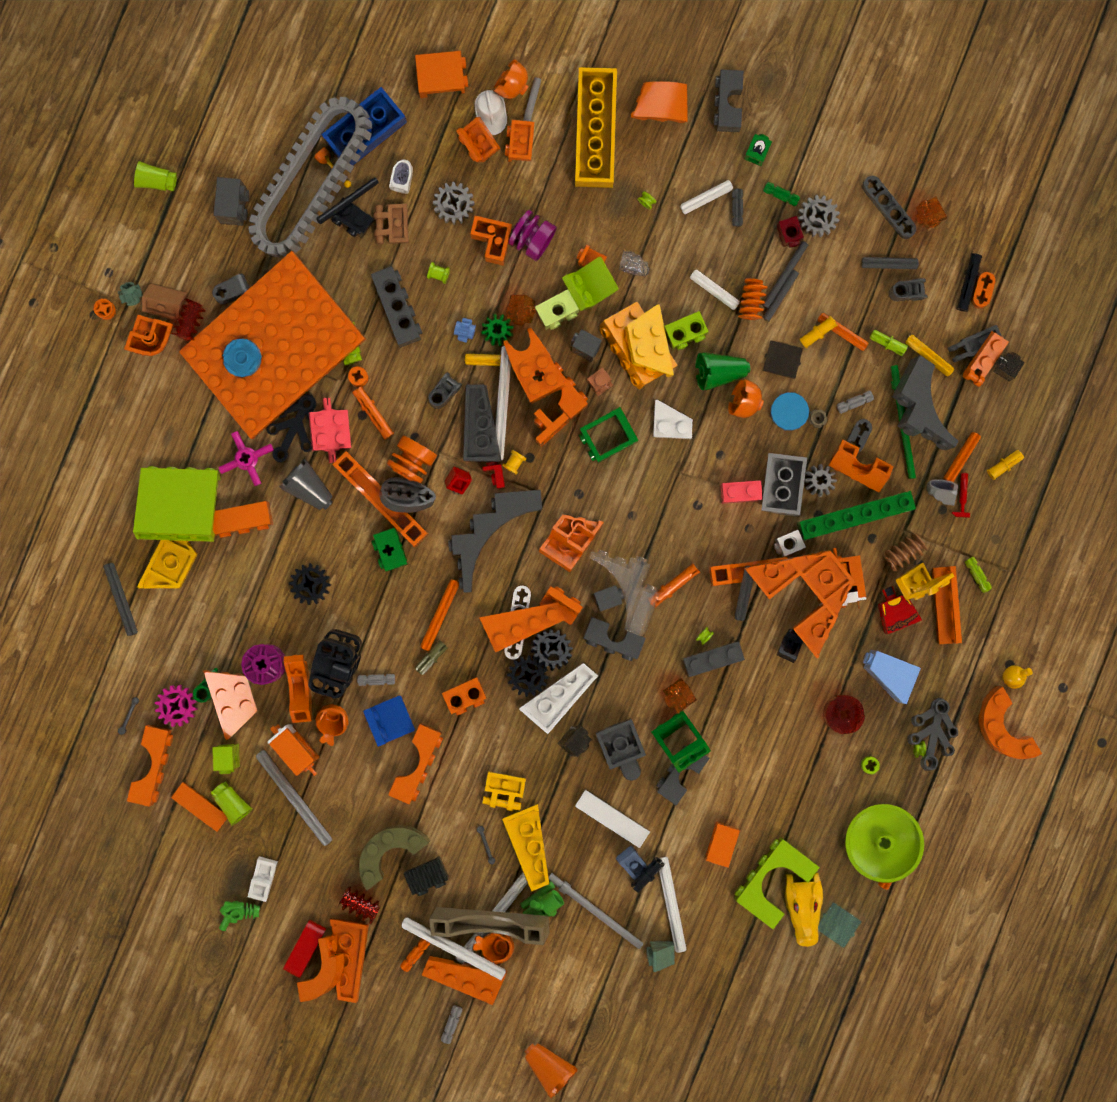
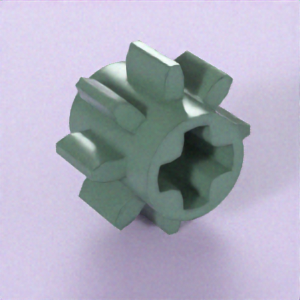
[118,282,143,306]

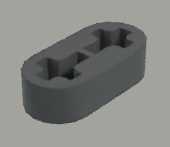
[847,419,872,453]

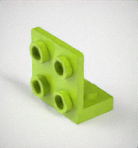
[562,257,619,311]

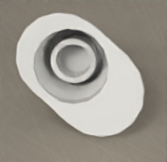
[475,90,507,135]

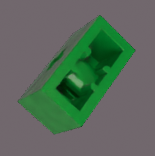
[371,528,409,572]

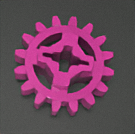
[155,685,198,727]

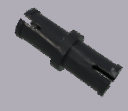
[631,857,665,893]

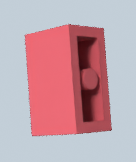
[721,480,763,504]

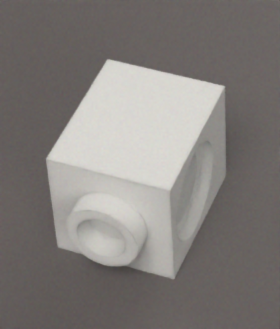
[774,530,806,557]

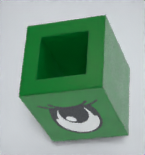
[744,134,772,167]

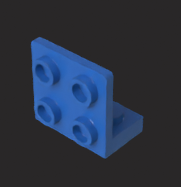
[363,695,415,747]

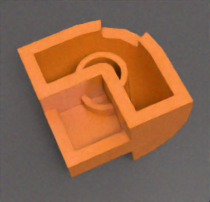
[124,315,173,356]

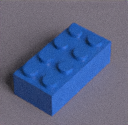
[321,87,407,165]

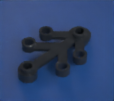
[267,394,316,463]

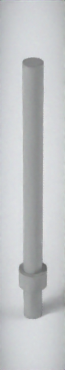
[548,873,644,949]

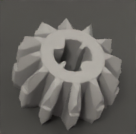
[804,464,837,497]

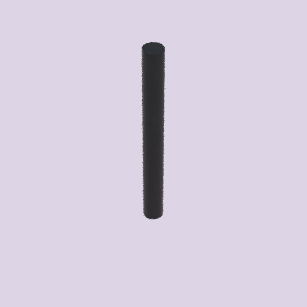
[316,177,379,224]

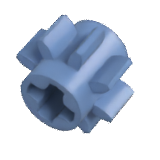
[454,318,476,343]

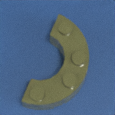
[359,825,430,890]

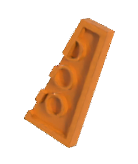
[422,956,507,1005]

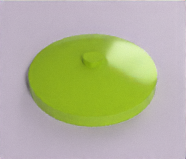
[845,804,924,883]

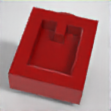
[482,462,505,489]

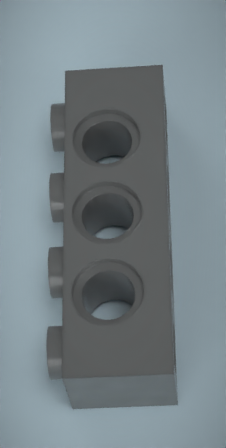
[371,266,423,348]

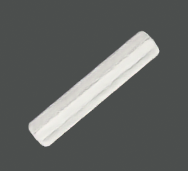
[680,180,733,214]
[690,270,740,310]

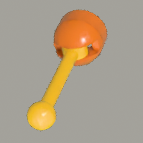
[314,147,351,188]

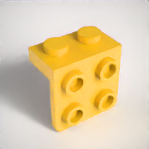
[896,563,954,600]

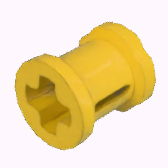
[502,450,526,475]

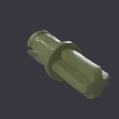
[415,640,448,675]

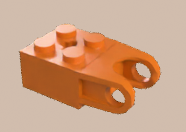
[503,327,565,404]

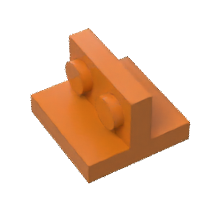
[534,408,569,447]

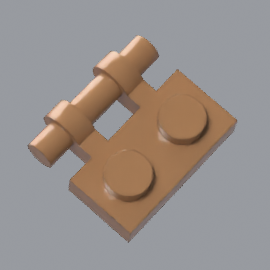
[373,204,409,245]

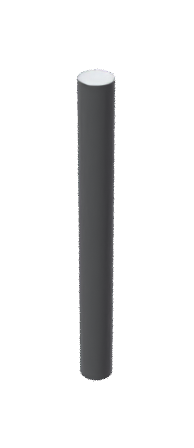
[762,241,809,309]

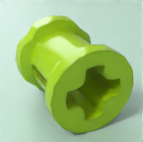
[427,262,450,284]

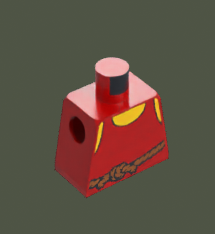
[878,586,922,634]

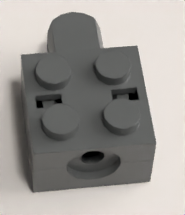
[595,718,646,781]

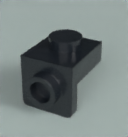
[776,629,804,663]

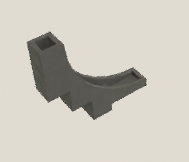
[448,490,542,593]

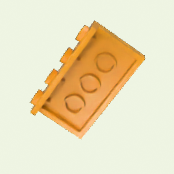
[599,302,678,390]

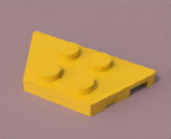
[625,304,674,377]
[137,540,198,588]

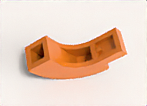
[283,655,312,723]
[297,935,344,1002]

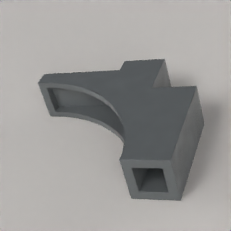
[892,355,958,450]

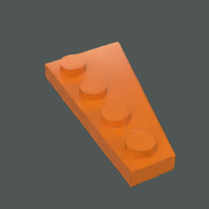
[480,602,565,653]
[330,918,369,1003]

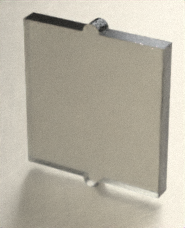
[763,340,803,379]

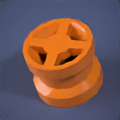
[93,299,116,320]
[348,366,369,387]

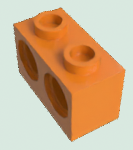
[442,677,487,716]

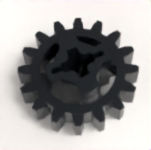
[289,563,331,605]
[530,629,573,671]
[507,655,549,697]

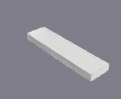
[575,790,650,848]

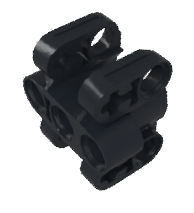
[308,629,362,698]

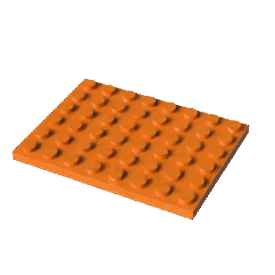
[179,251,366,439]

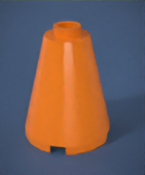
[525,1043,578,1099]

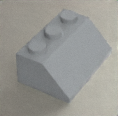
[761,453,807,517]

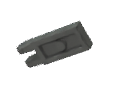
[948,325,1002,363]

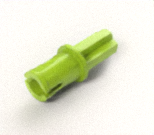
[870,330,908,356]

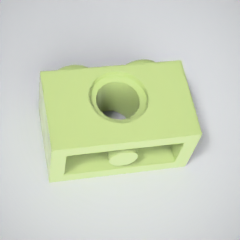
[535,289,579,330]

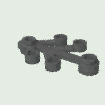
[907,698,958,771]

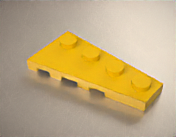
[502,804,549,892]

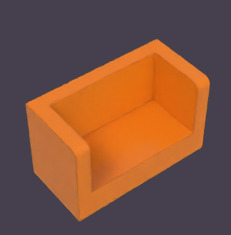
[705,822,740,868]

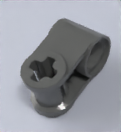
[212,274,250,305]
[889,278,928,302]
[428,372,463,409]

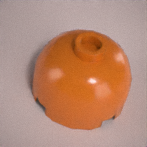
[493,59,529,99]
[728,379,764,418]

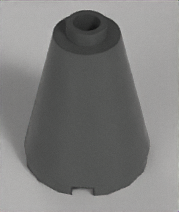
[279,459,333,510]

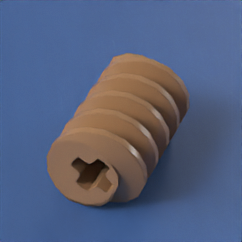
[884,533,928,573]

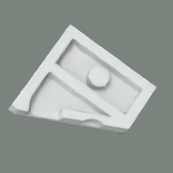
[653,400,693,439]

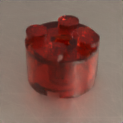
[822,694,865,734]

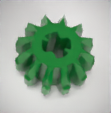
[481,314,514,347]

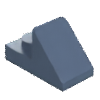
[616,846,648,880]

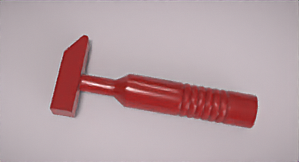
[951,473,970,518]

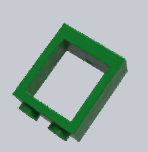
[578,407,639,464]
[651,710,711,773]

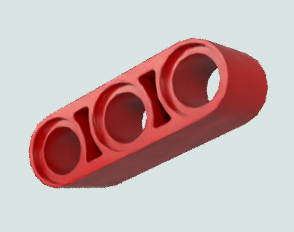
[283,920,326,978]

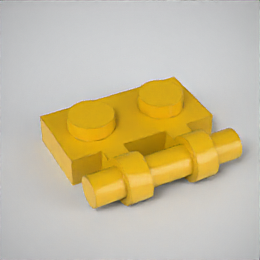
[482,771,526,811]

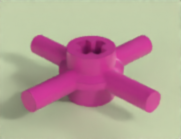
[218,431,274,486]

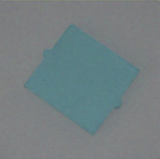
[818,902,861,948]

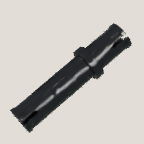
[956,253,983,312]

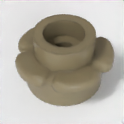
[808,409,827,428]

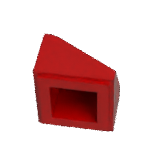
[445,466,472,495]

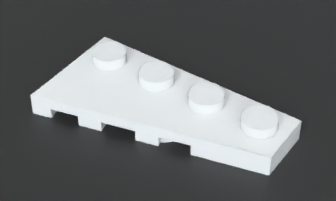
[519,663,598,734]

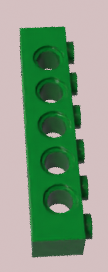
[797,491,916,541]

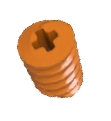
[738,278,768,320]

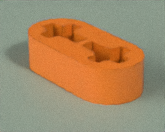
[971,272,996,309]

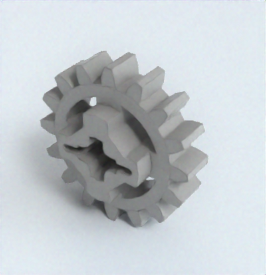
[433,182,475,225]
[798,195,840,238]

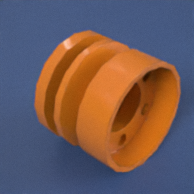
[387,435,438,484]

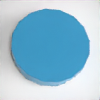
[223,339,262,377]
[771,392,809,431]

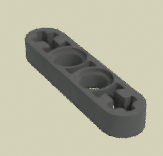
[862,176,916,239]

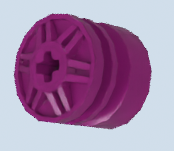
[508,210,557,261]
[241,644,286,685]

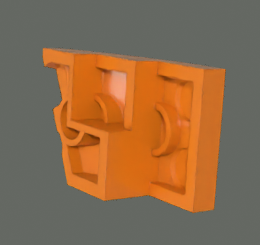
[631,81,688,123]
[539,514,604,572]

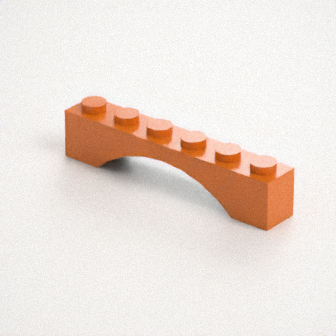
[332,451,429,548]

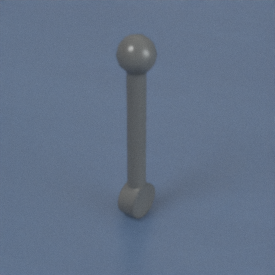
[118,697,139,735]
[477,826,495,865]

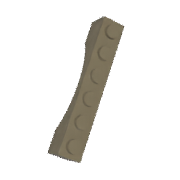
[430,907,550,945]

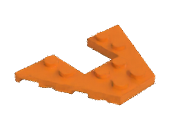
[745,550,854,658]

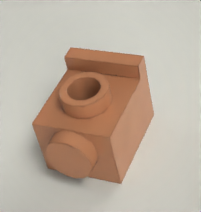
[587,367,613,397]

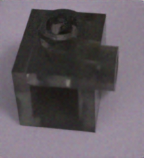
[993,352,1025,381]
[557,726,592,757]

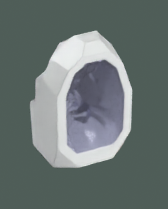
[389,160,413,194]

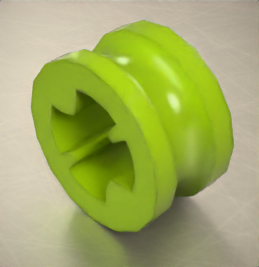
[637,191,657,210]
[696,627,714,645]
[913,740,926,758]
[861,756,880,774]

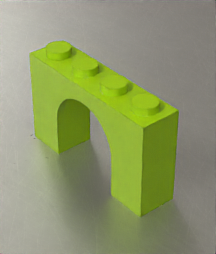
[734,837,820,929]

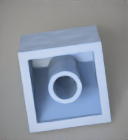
[863,650,921,704]

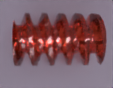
[171,298,206,341]
[338,886,381,925]

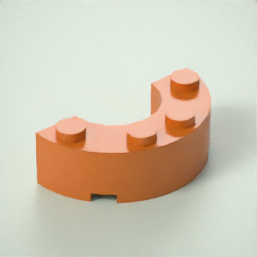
[979,686,1042,759]

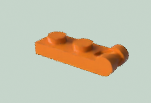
[963,331,1009,387]

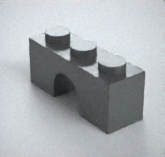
[714,70,744,132]
[584,617,646,661]
[682,641,745,677]
[656,744,710,806]

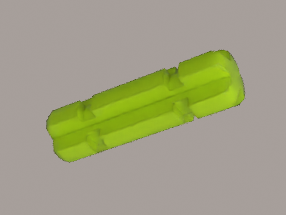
[965,557,992,593]

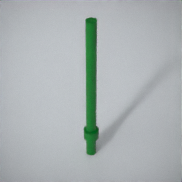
[890,365,916,479]

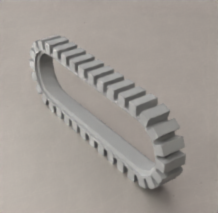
[249,97,372,258]

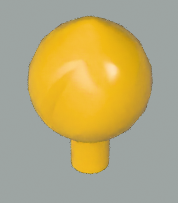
[1003,665,1033,689]

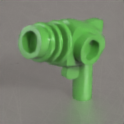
[219,901,260,931]

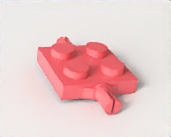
[309,398,351,463]

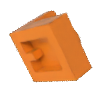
[577,245,607,267]

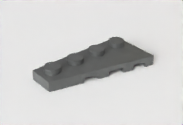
[463,384,502,462]

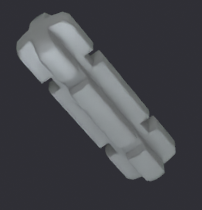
[837,391,874,414]
[357,674,395,686]
[441,1005,462,1044]

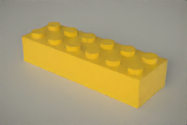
[575,67,617,188]

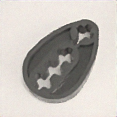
[379,477,436,513]

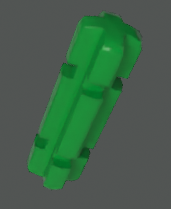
[763,182,800,206]

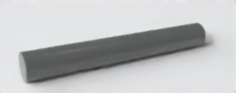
[763,270,799,322]

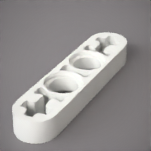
[504,585,531,659]

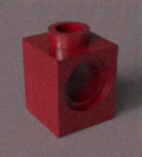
[776,216,804,248]

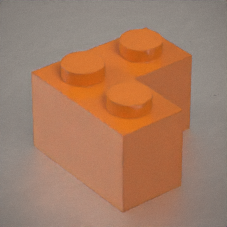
[470,216,513,266]

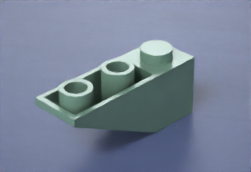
[646,941,675,972]

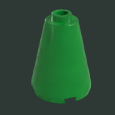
[695,352,750,391]

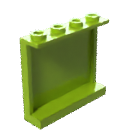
[133,466,221,542]

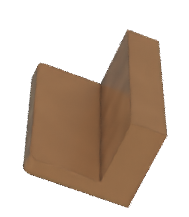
[142,284,186,321]

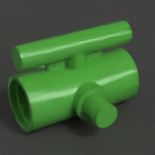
[520,882,564,917]

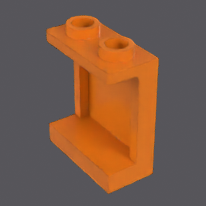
[415,51,468,98]

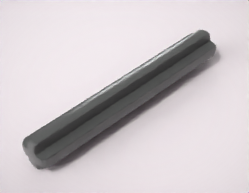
[103,563,138,636]

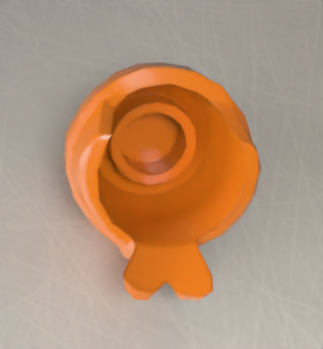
[315,704,348,746]
[472,933,514,964]

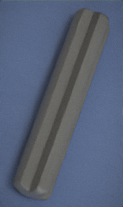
[862,257,919,269]
[735,566,753,621]

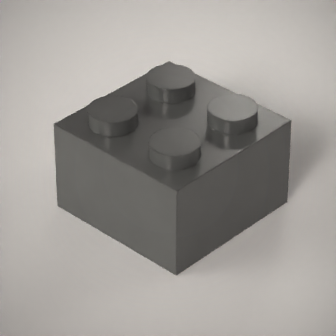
[214,177,249,226]

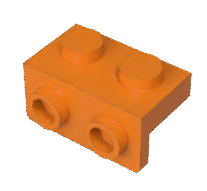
[456,117,501,162]
[539,586,583,625]

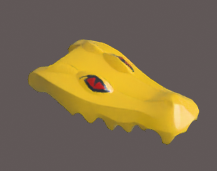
[785,872,823,947]

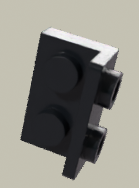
[331,197,375,239]

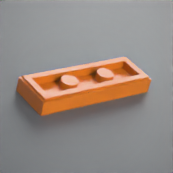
[171,782,227,832]

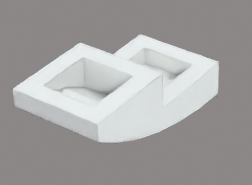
[248,856,278,902]

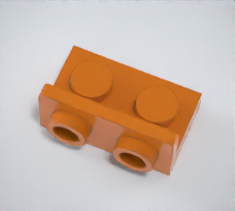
[505,120,535,162]

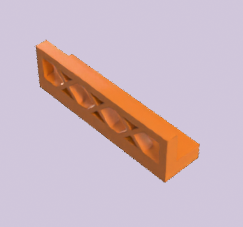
[932,566,962,644]

